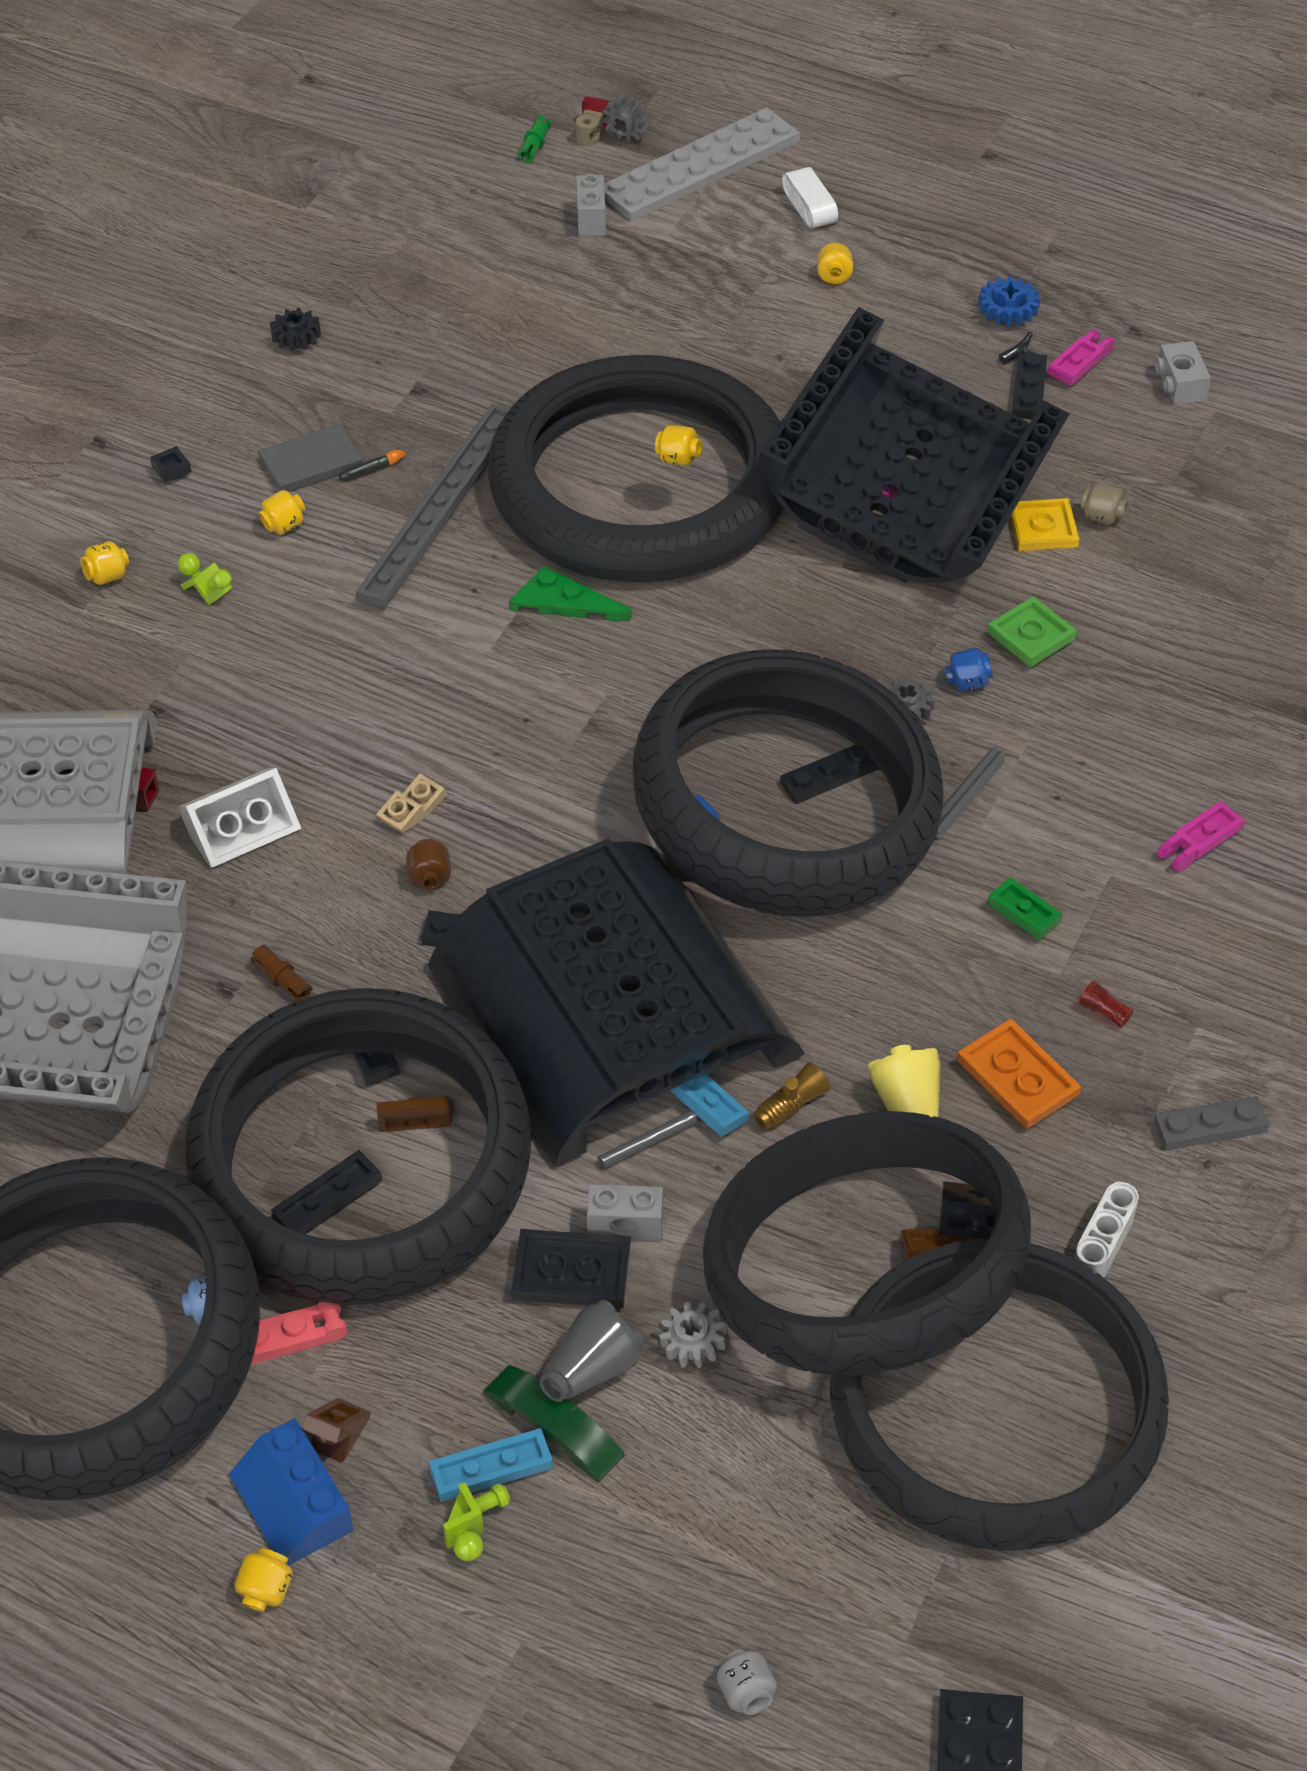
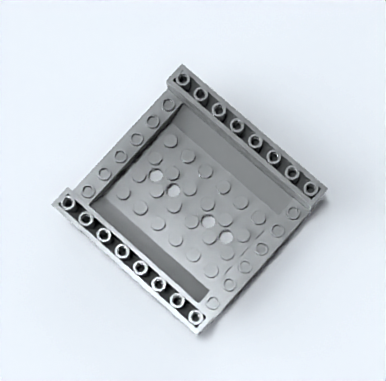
[0,710,157,874]
[0,861,187,1113]

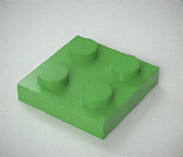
[987,596,1077,667]

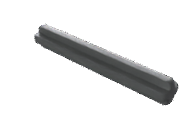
[935,747,1005,839]

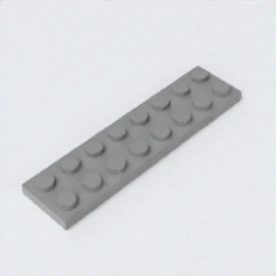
[604,107,800,222]

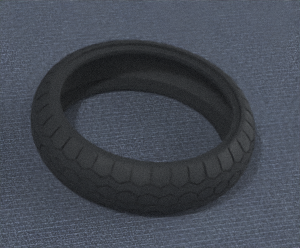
[632,649,944,917]
[185,988,531,1305]
[0,1157,260,1501]

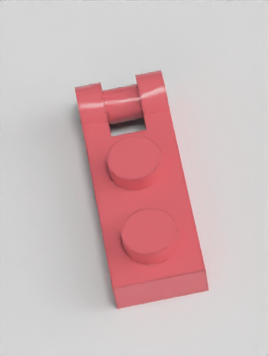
[251,1302,348,1365]

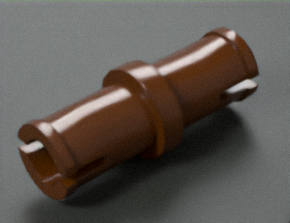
[250,945,313,1002]

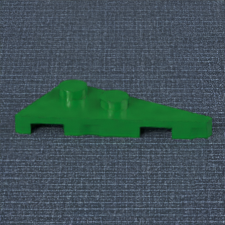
[509,566,632,621]

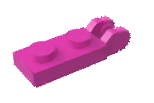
[1047,329,1115,386]
[1157,801,1245,872]

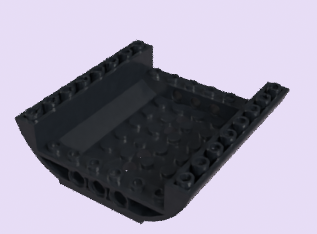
[760,307,1070,583]
[428,838,805,1167]

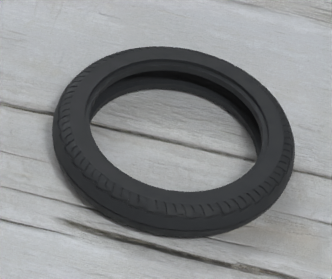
[488,355,783,582]

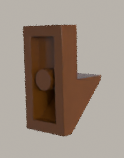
[302,1398,371,1462]

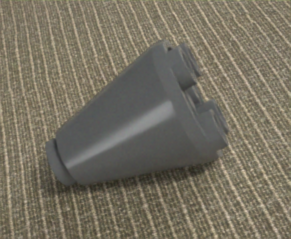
[540,1300,644,1402]

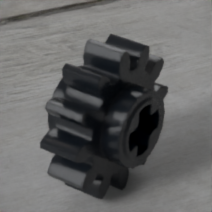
[270,308,321,351]

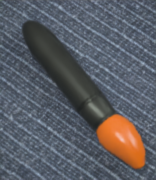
[339,450,406,481]

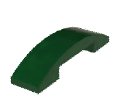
[483,1365,624,1483]

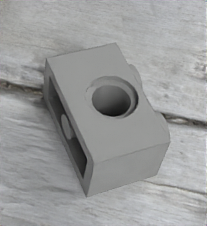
[576,174,606,236]
[1155,341,1211,405]
[587,1184,663,1243]

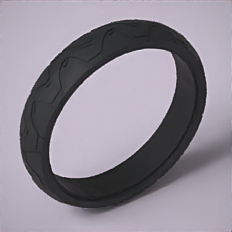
[703,1111,1031,1376]
[830,1239,1169,1551]

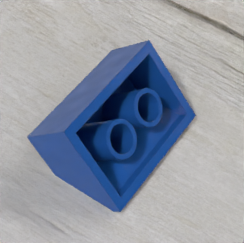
[229,1418,354,1565]

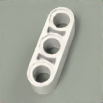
[782,167,838,229]
[1075,1182,1139,1278]

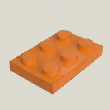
[957,1019,1082,1130]

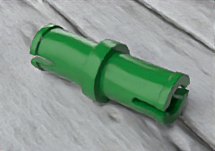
[518,115,551,163]

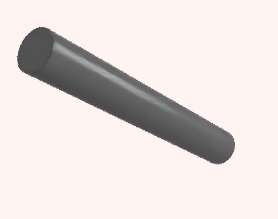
[598,1110,698,1169]

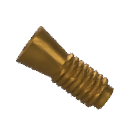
[753,1062,830,1131]

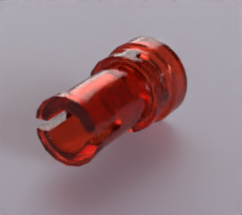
[1079,980,1133,1028]

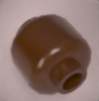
[406,839,451,890]

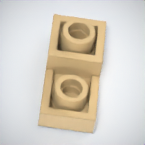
[376,774,447,833]

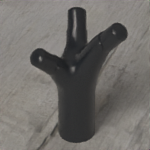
[999,332,1034,364]

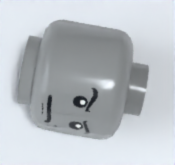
[716,1650,777,1715]

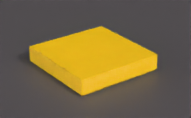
[1010,498,1079,551]

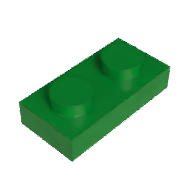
[987,877,1062,941]

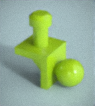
[177,553,233,606]
[443,1482,510,1562]

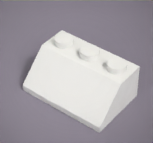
[178,768,302,868]

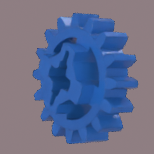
[978,277,1041,326]

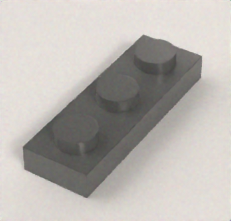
[1153,1096,1269,1151]

